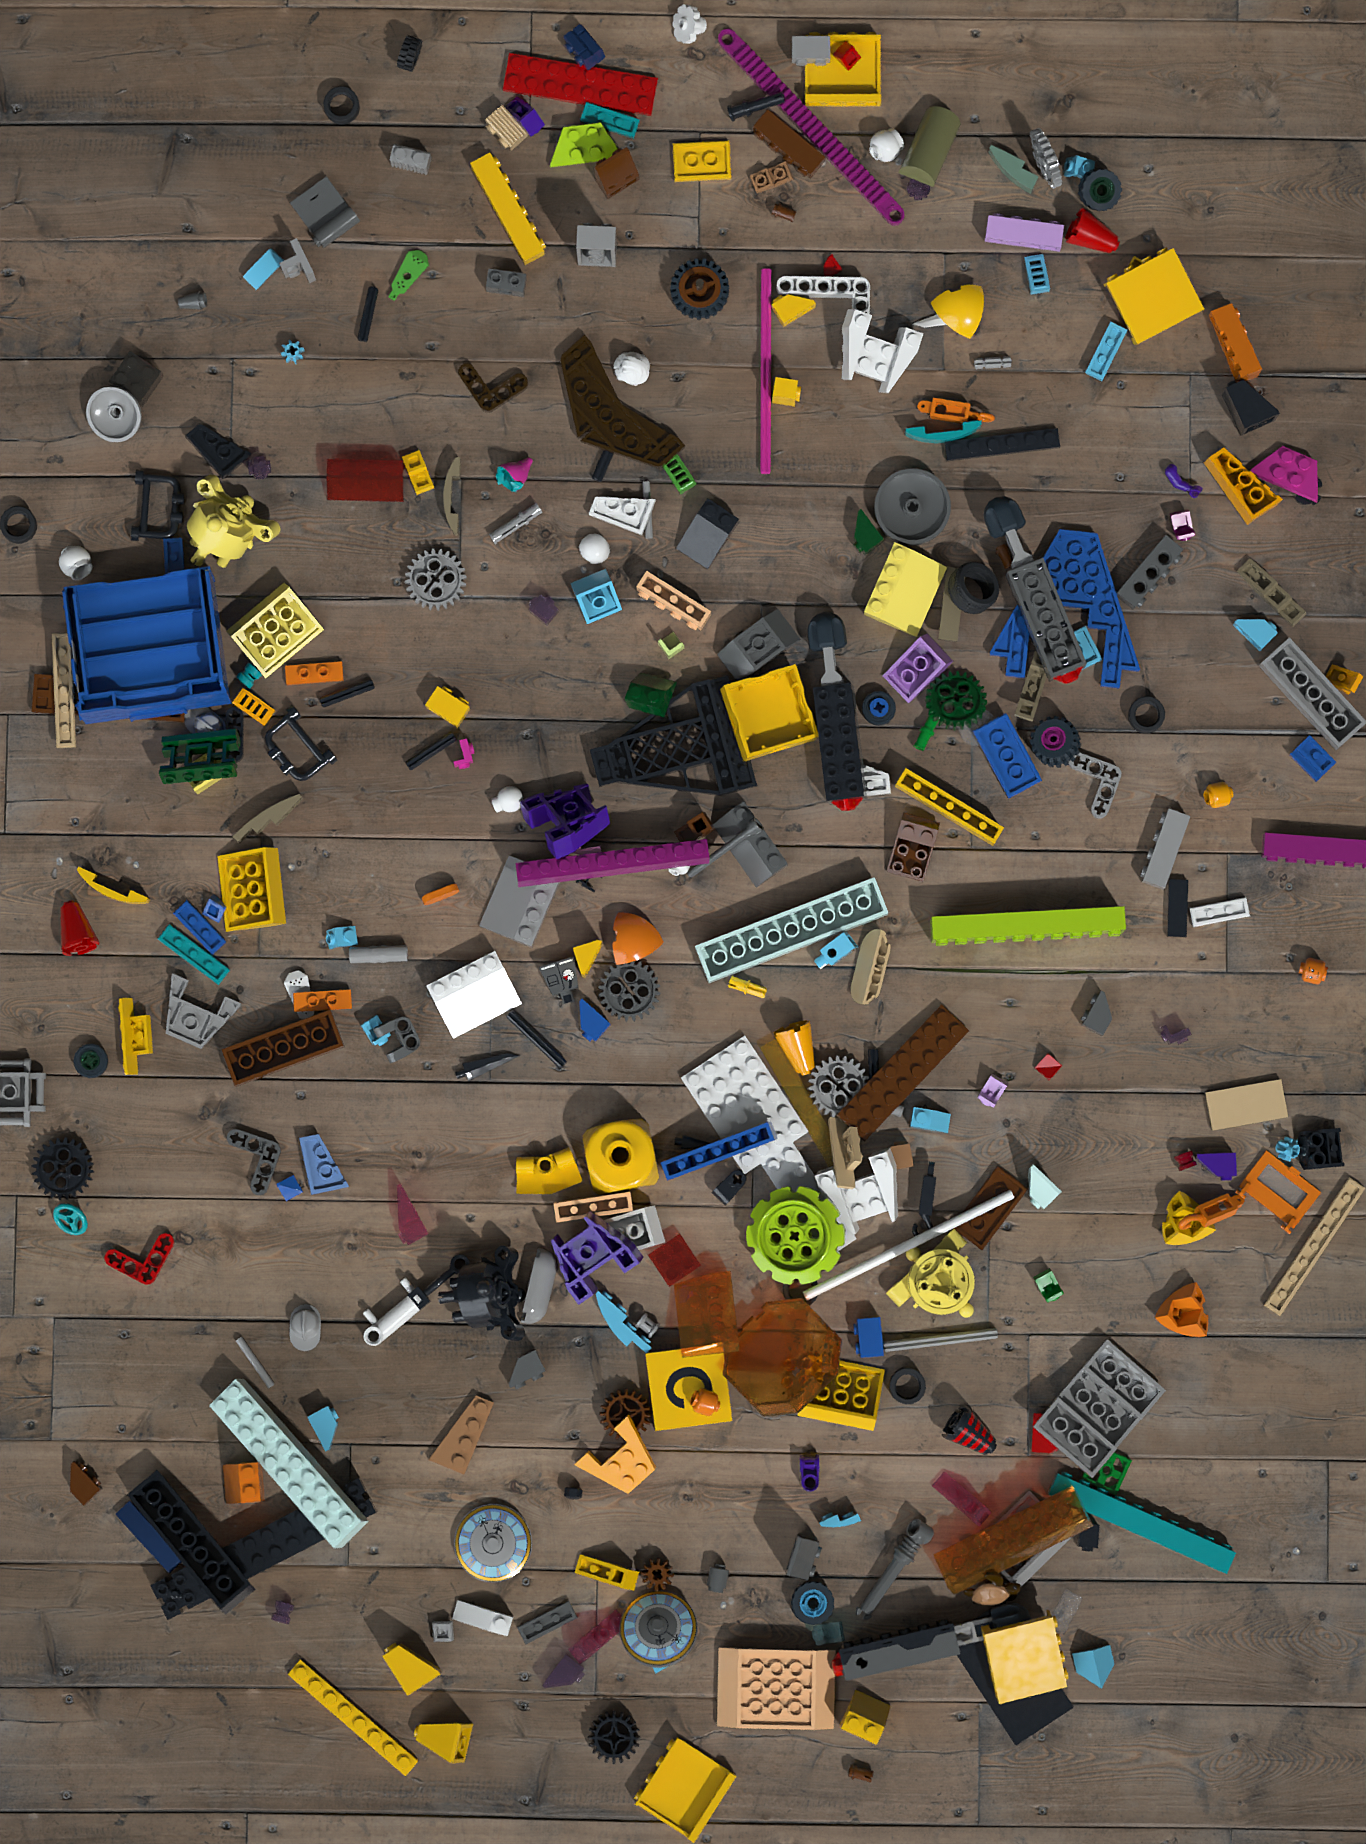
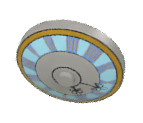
[454,1504,532,1582]

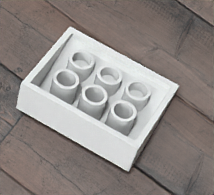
[427,951,522,1039]

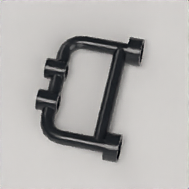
[131,469,184,541]
[265,705,338,781]

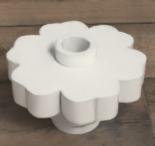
[673,4,707,44]

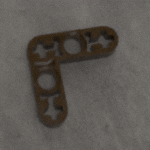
[458,363,528,413]

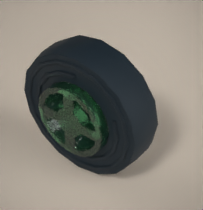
[73,1044,108,1078]

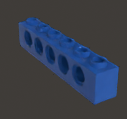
[661,1121,778,1181]

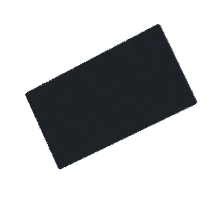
[957,1601,1073,1745]

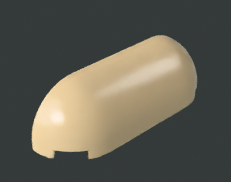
[851,929,891,1005]

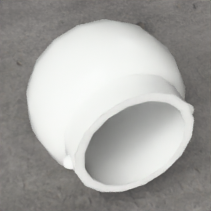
[869,128,904,162]
[59,546,93,580]

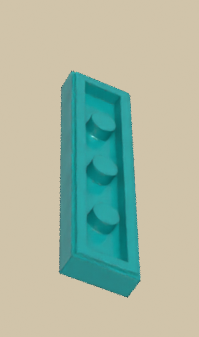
[158,924,230,985]

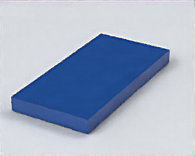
[972,713,1042,799]

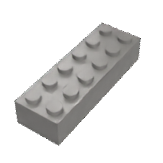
[1259,637,1366,750]

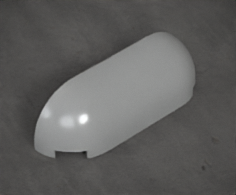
[520,1247,557,1324]

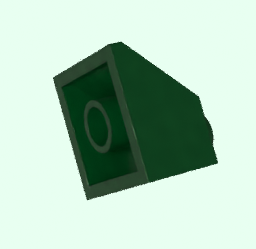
[624,673,677,717]

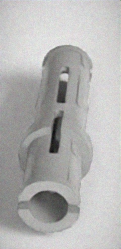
[489,503,543,544]

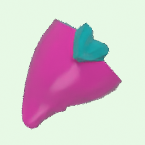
[495,457,533,492]

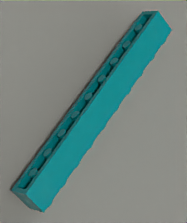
[1047,1471,1236,1574]

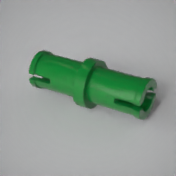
[913,715,939,751]

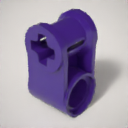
[800,1454,820,1492]

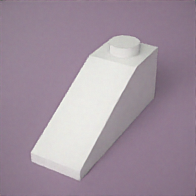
[452,1600,514,1636]

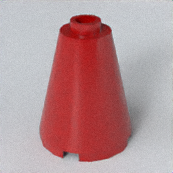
[1065,208,1120,253]
[60,900,100,956]

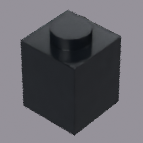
[1077,1523,1100,1552]

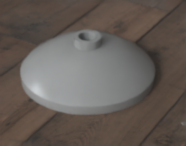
[86,386,142,442]

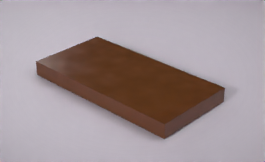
[953,1166,1028,1250]

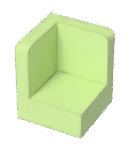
[658,632,684,659]

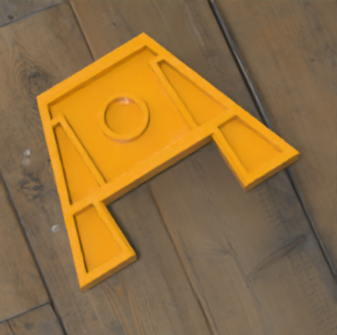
[574,1414,656,1494]

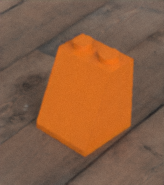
[223,1462,265,1504]

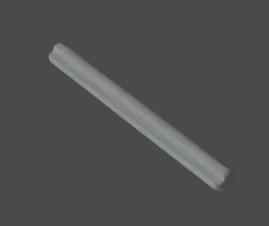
[883,1328,998,1352]

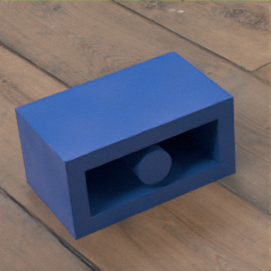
[853,1317,884,1358]

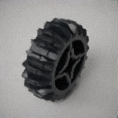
[588,1710,640,1764]

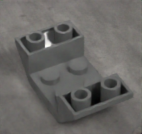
[717,609,801,681]

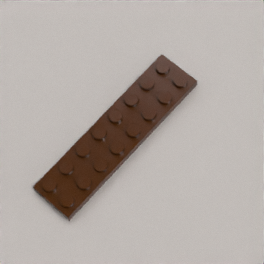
[836,1004,969,1142]

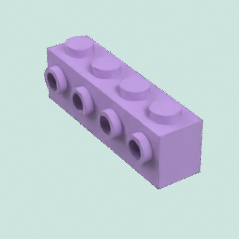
[985,213,1064,252]

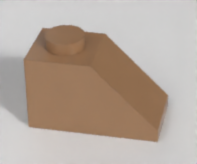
[890,1141,914,1170]

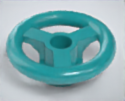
[53,1203,88,1235]

